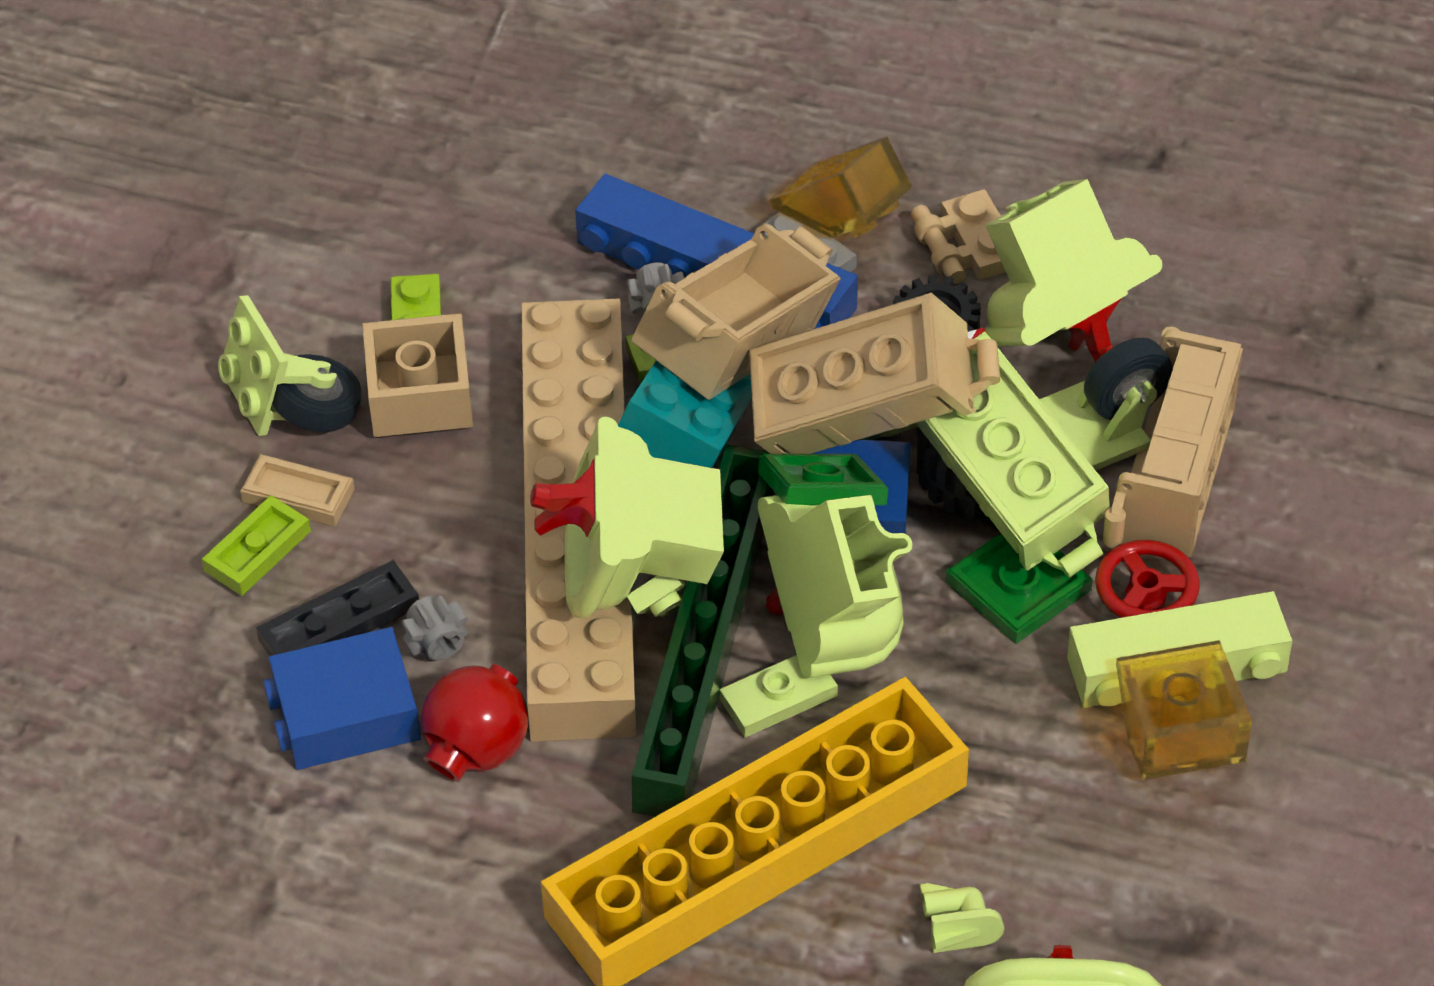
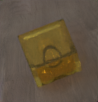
[769,136,912,238]
[1116,640,1252,780]

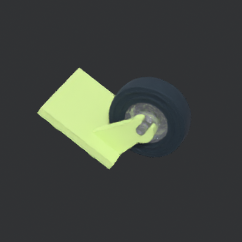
[218,295,361,436]
[1039,338,1173,470]

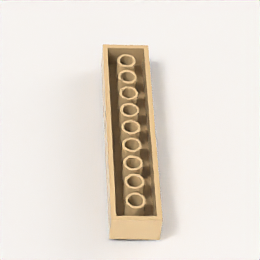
[522,298,637,742]

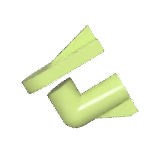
[920,883,1005,953]

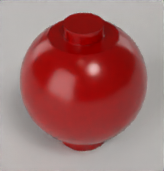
[421,664,528,782]

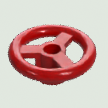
[1095,540,1200,618]

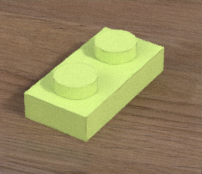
[627,575,687,617]

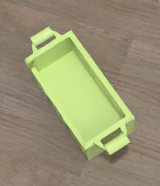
[916,332,1110,578]

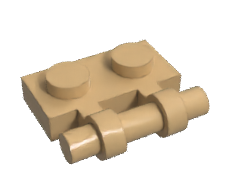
[910,189,1006,285]

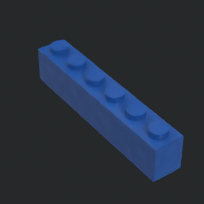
[575,173,858,329]

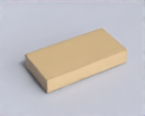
[240,454,355,527]

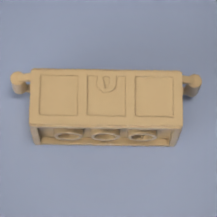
[631,223,841,400]
[749,293,1001,454]
[1103,326,1243,557]

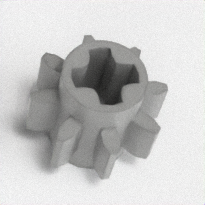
[627,263,685,314]
[402,596,469,660]

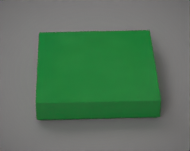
[758,453,889,505]
[946,533,1093,644]

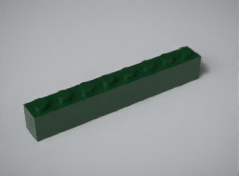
[632,444,775,817]

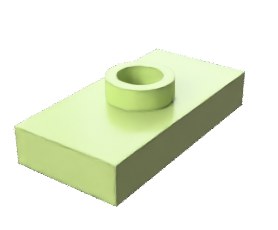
[719,655,838,738]

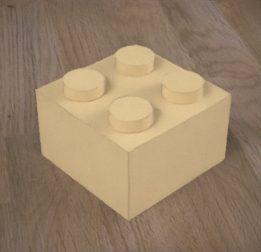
[362,313,473,437]

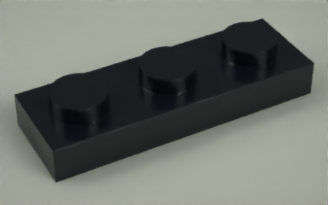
[256,560,419,656]

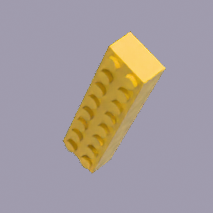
[541,676,969,986]

